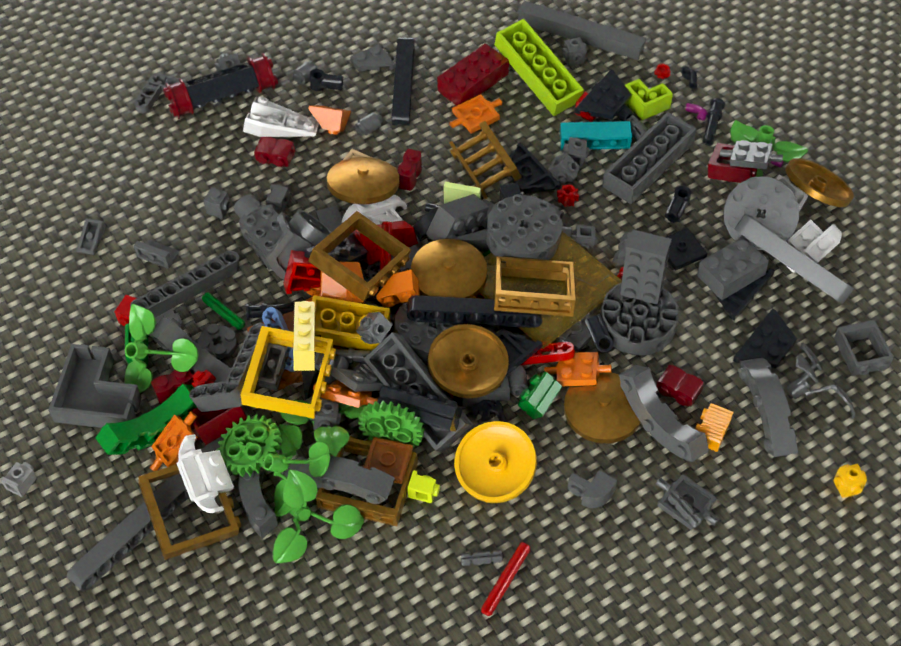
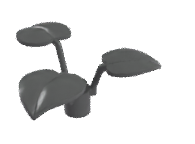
[786,342,855,419]

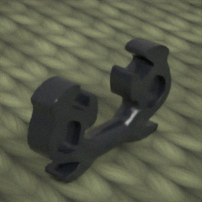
[472,400,509,423]

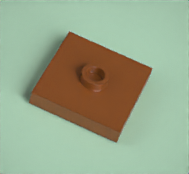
[363,437,413,484]

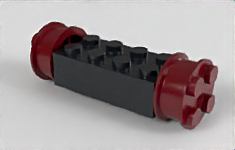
[163,53,278,119]

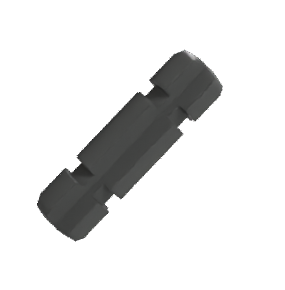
[668,491,702,528]
[461,550,503,566]

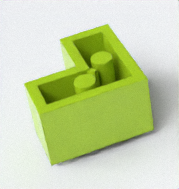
[625,79,673,121]

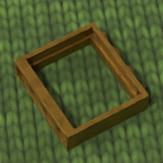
[309,211,411,301]
[494,256,575,317]
[316,436,418,527]
[138,464,241,560]

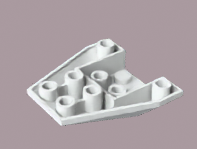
[243,97,319,137]

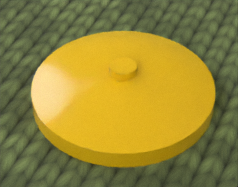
[454,421,537,503]

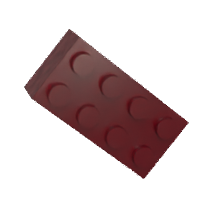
[437,43,509,106]

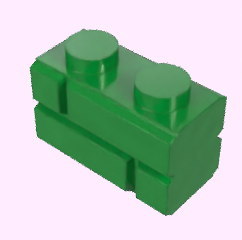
[518,372,562,419]

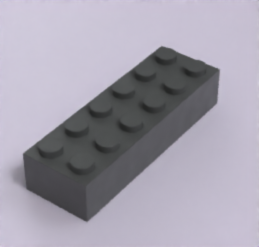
[602,112,696,204]
[364,332,473,451]

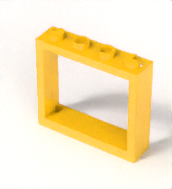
[241,326,336,419]

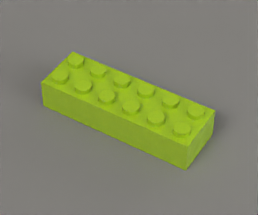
[495,19,584,116]

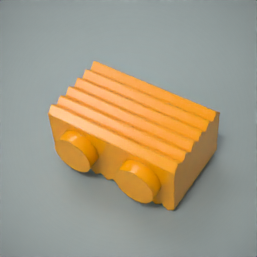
[695,403,734,452]

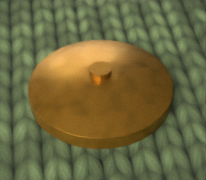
[327,157,399,204]
[785,158,854,207]
[411,239,487,298]
[428,324,509,398]
[564,373,641,444]

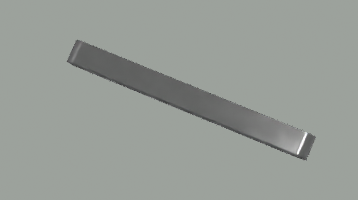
[67,432,228,591]

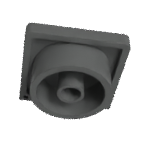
[266,209,331,280]

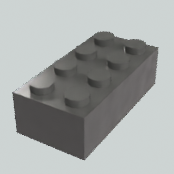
[620,229,672,304]

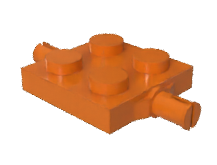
[449,94,502,134]
[544,352,612,386]
[313,380,378,408]
[150,411,198,471]

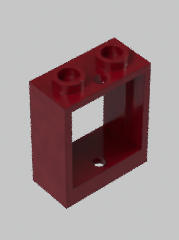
[708,143,757,183]
[188,406,247,445]

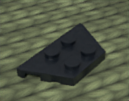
[574,69,632,119]
[501,142,561,194]
[304,233,368,262]
[713,268,775,321]
[733,308,797,369]
[496,329,542,377]

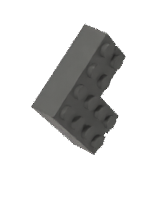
[48,344,142,428]

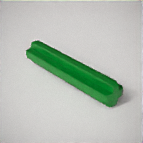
[202,292,245,330]

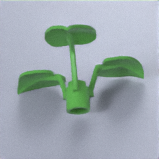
[730,120,808,177]
[125,304,198,393]
[279,400,368,457]
[263,424,330,517]
[273,470,364,563]

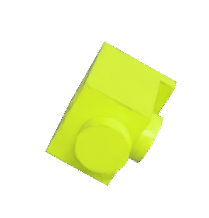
[407,470,440,503]

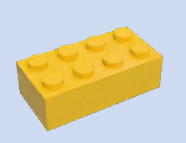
[312,295,391,351]

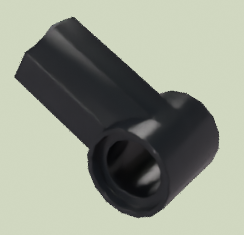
[310,69,344,91]
[665,186,691,223]
[585,314,613,353]

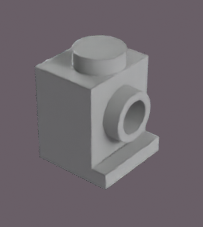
[0,462,37,497]

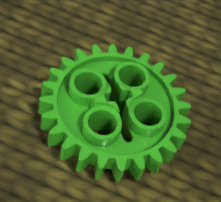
[358,401,425,449]
[216,414,283,477]

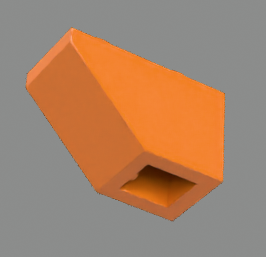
[376,270,420,307]

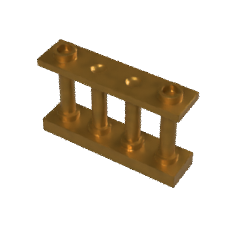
[449,121,521,199]

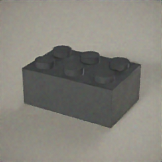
[426,194,489,241]
[697,236,769,300]

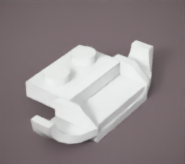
[342,195,407,225]
[786,220,842,273]
[177,434,234,513]

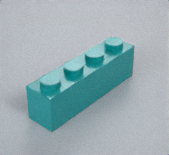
[560,121,632,150]

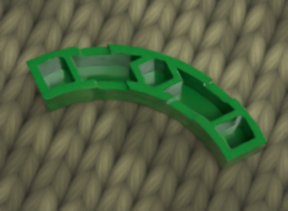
[95,383,197,455]

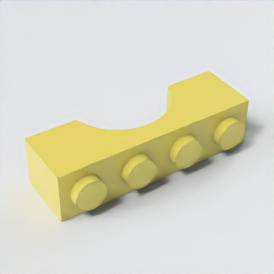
[293,301,315,371]

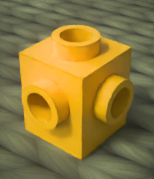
[833,464,867,498]

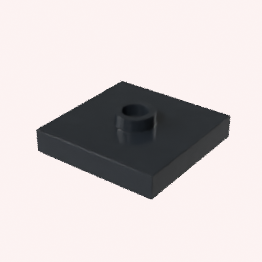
[666,228,708,271]

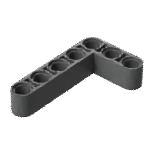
[189,323,266,412]

